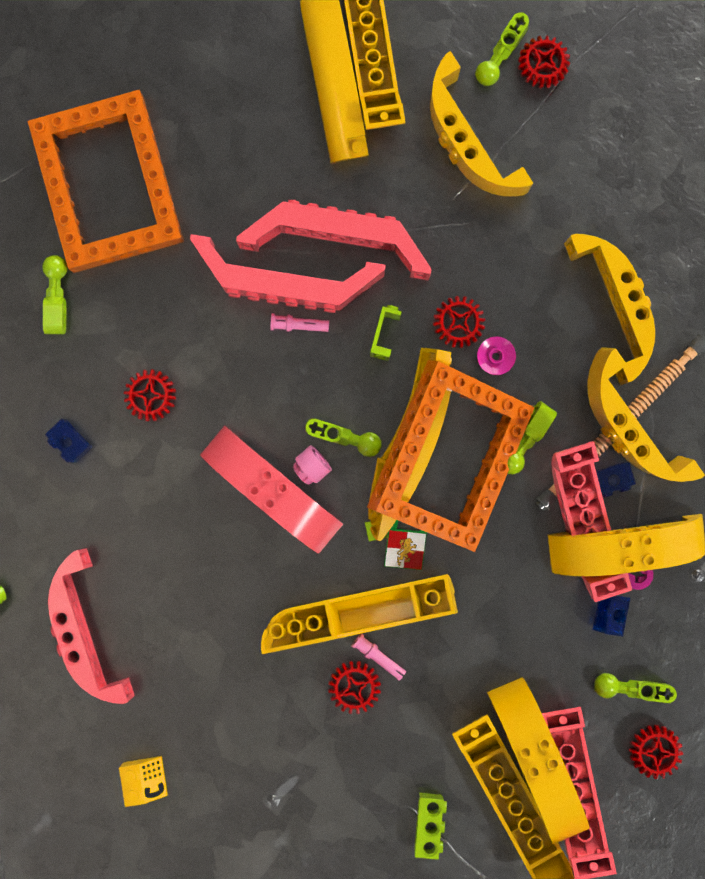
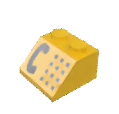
[119,756,168,807]

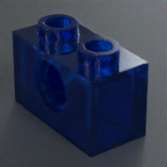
[45,419,92,463]
[596,462,636,498]
[592,595,631,637]

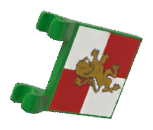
[384,520,427,570]

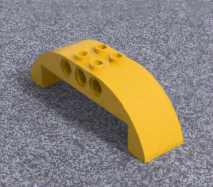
[430,51,533,196]
[564,234,655,386]
[587,347,705,482]
[547,514,705,576]
[487,677,590,844]

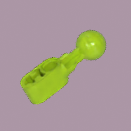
[475,12,529,86]
[42,255,68,334]
[507,401,557,475]
[305,418,382,457]
[594,673,677,703]

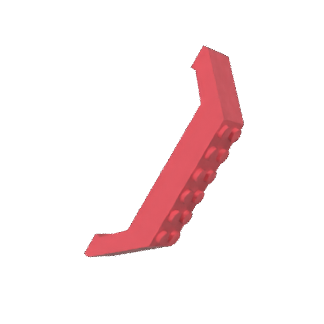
[236,200,432,280]
[190,234,386,313]

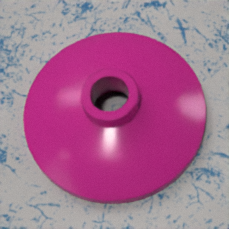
[477,337,516,375]

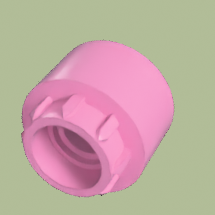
[293,445,332,484]

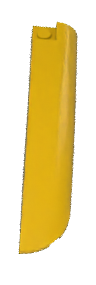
[300,0,369,163]
[368,348,452,541]
[261,574,458,654]

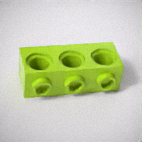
[414,793,447,860]

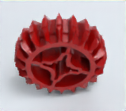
[518,35,570,89]
[433,296,485,349]
[123,369,176,422]
[328,661,381,714]
[629,725,684,779]

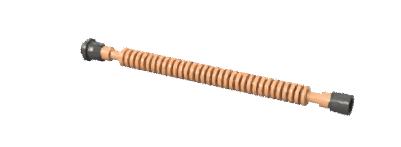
[535,334,705,511]

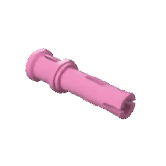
[270,313,329,332]
[351,633,406,681]

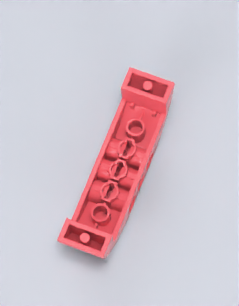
[200,426,343,554]
[552,441,632,602]
[48,548,135,704]
[542,707,617,879]

